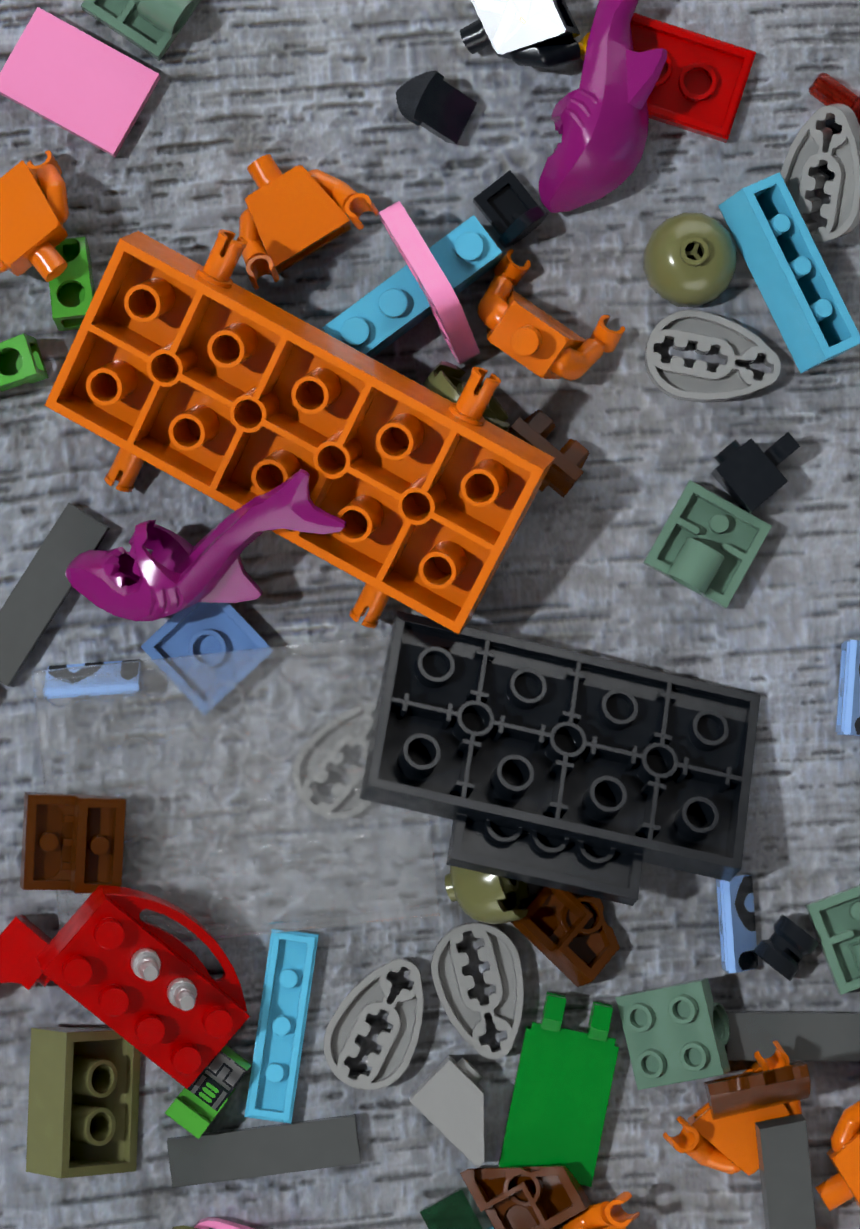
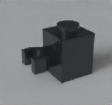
[711,432,800,513]

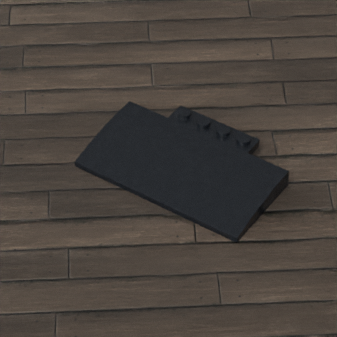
[360,611,761,906]

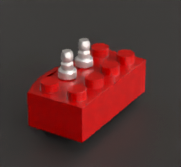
[36,885,250,1089]

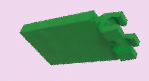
[498,992,619,1187]

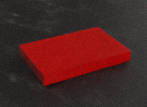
[630,13,756,143]

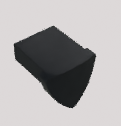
[396,70,477,144]
[473,170,548,248]

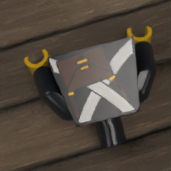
[460,0,590,68]

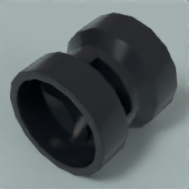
[753,914,819,981]

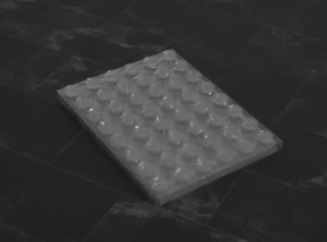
[32,635,440,942]

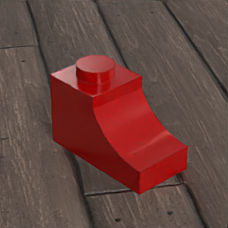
[0,914,52,990]

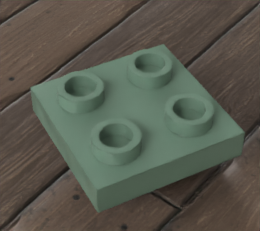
[81,0,201,61]
[643,480,772,609]
[805,884,860,995]
[615,978,731,1090]

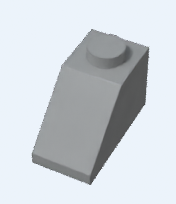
[409,1055,485,1168]

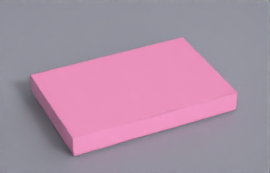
[0,7,161,157]

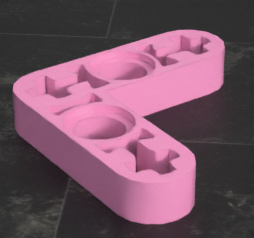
[378,201,480,365]

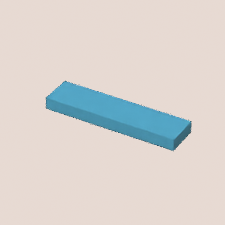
[244,928,319,1124]

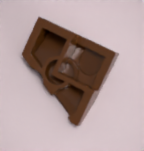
[511,886,620,987]
[704,1062,810,1120]
[460,1165,592,1229]

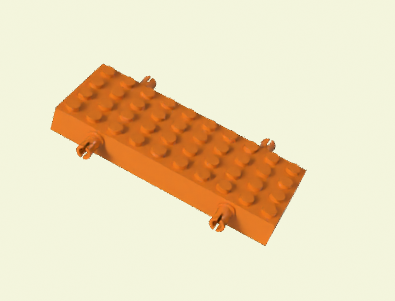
[44,229,555,634]

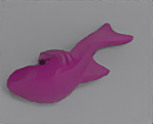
[539,0,667,213]
[65,469,346,621]

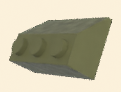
[26,1026,141,1179]

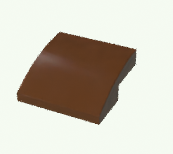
[20,792,126,893]

